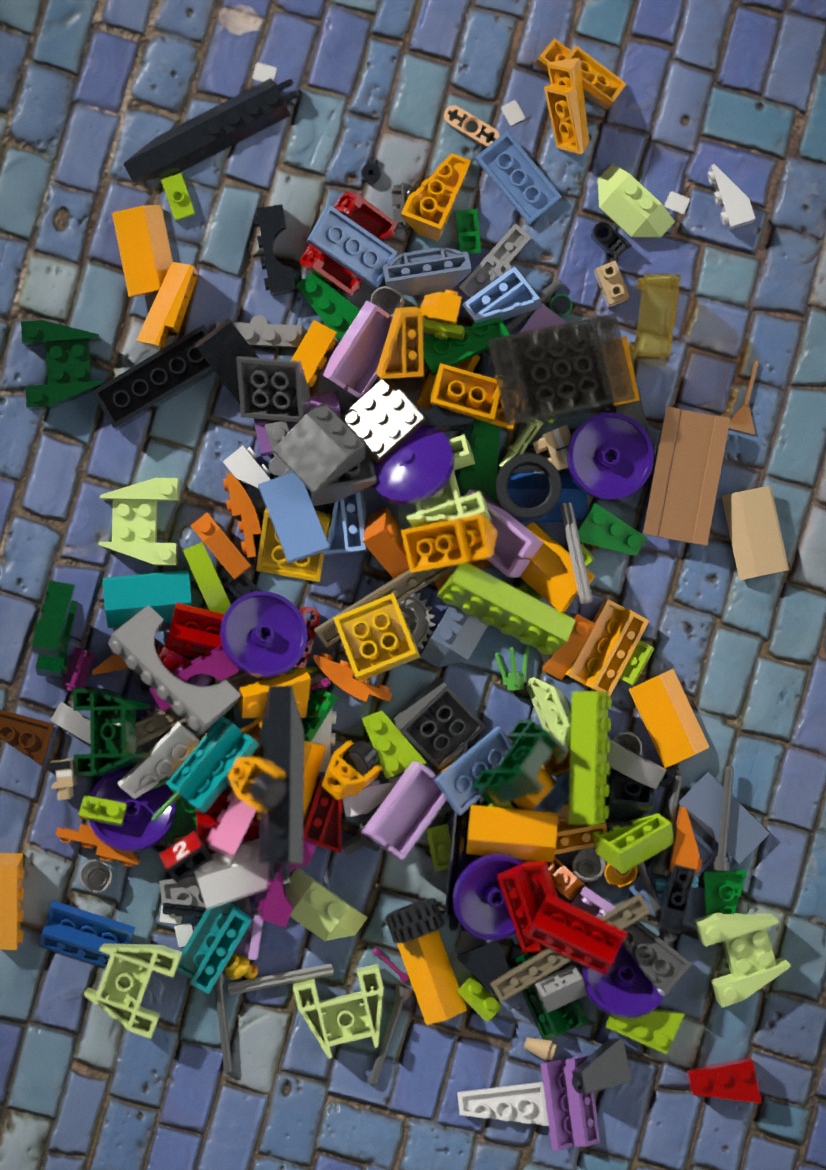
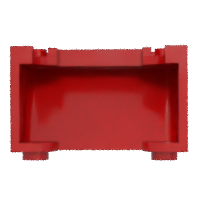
[300,192,398,296]

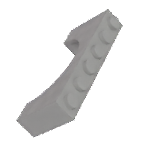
[108,605,241,735]

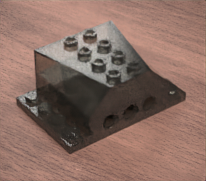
[488,313,635,426]

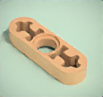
[444,105,500,148]

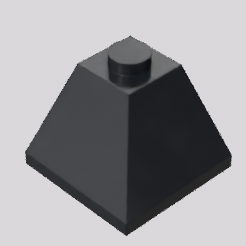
[607,770,654,822]

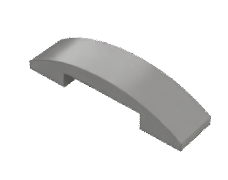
[50,702,91,744]
[607,736,667,789]

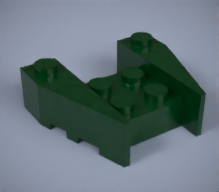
[21,320,105,410]
[31,580,78,679]
[73,688,151,776]
[472,720,569,804]

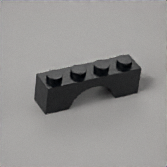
[254,204,297,296]

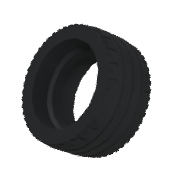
[496,453,562,519]

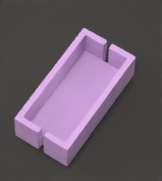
[320,300,393,399]
[465,490,543,577]
[362,761,446,860]

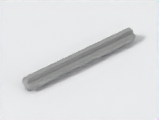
[560,502,592,604]
[227,963,334,995]

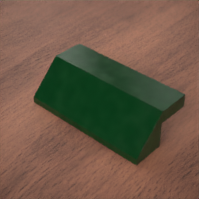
[509,946,589,1040]

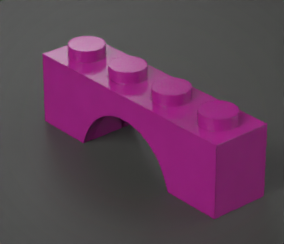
[149,645,240,711]
[257,838,316,928]

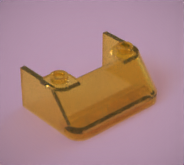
[629,273,680,368]

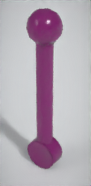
[309,678,331,692]
[373,948,408,982]

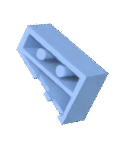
[462,266,542,323]
[323,489,370,556]

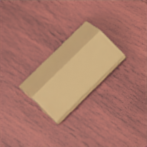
[721,486,789,581]

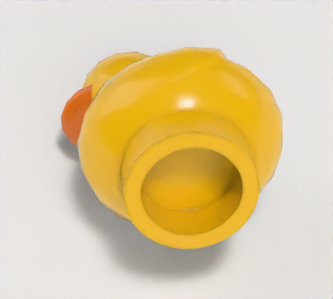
[224,953,258,980]

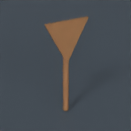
[729,360,759,435]

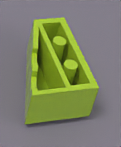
[362,710,427,779]
[593,813,674,874]
[605,1009,684,1054]

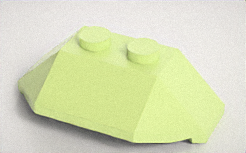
[598,164,675,238]
[526,677,571,764]
[285,868,368,941]

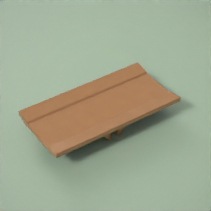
[643,406,731,546]

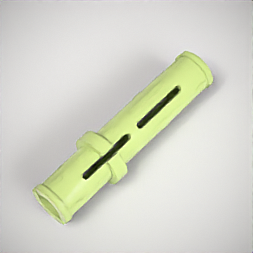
[498,413,546,468]

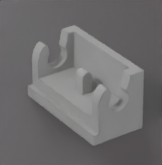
[535,965,587,1012]

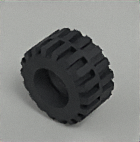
[385,898,445,943]

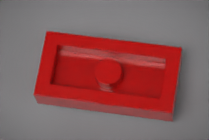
[156,645,192,682]

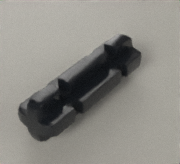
[162,903,205,918]

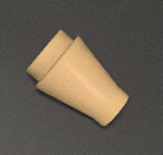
[524,1037,557,1061]

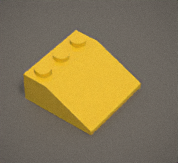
[256,508,332,582]
[333,593,420,682]

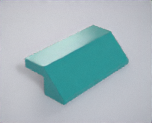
[103,570,193,628]
[166,716,259,813]
[177,902,252,994]

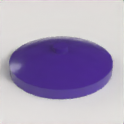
[567,412,654,500]
[372,426,454,505]
[220,591,307,678]
[89,767,175,852]
[453,854,523,940]
[582,944,664,1019]

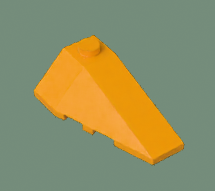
[401,153,471,242]

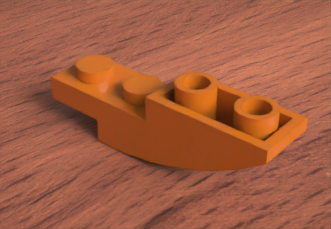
[223,473,262,559]
[313,652,393,702]
[55,823,141,867]

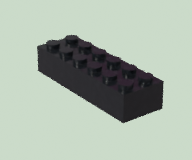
[92,325,215,431]

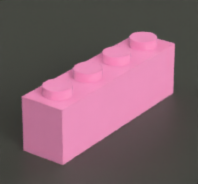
[207,773,256,859]

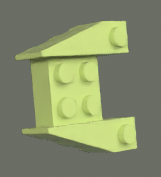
[406,435,491,528]
[99,478,180,566]
[694,913,791,1008]
[84,943,183,1039]
[293,964,383,1059]

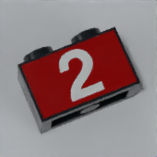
[159,830,213,883]

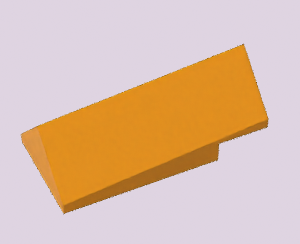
[535,38,627,111]
[544,58,589,154]
[136,262,199,351]
[430,363,521,430]
[401,513,497,573]
[397,930,467,1025]

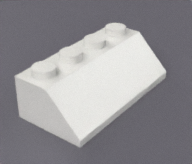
[194,839,290,910]

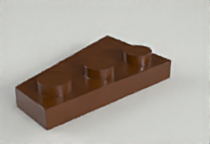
[0,709,55,766]

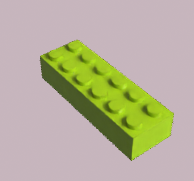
[437,562,575,656]
[569,691,611,825]

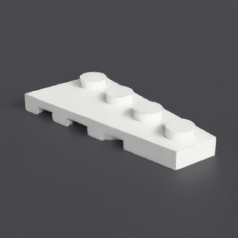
[118,722,201,799]
[457,1082,549,1126]

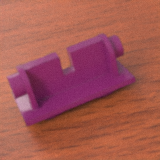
[61,647,96,692]

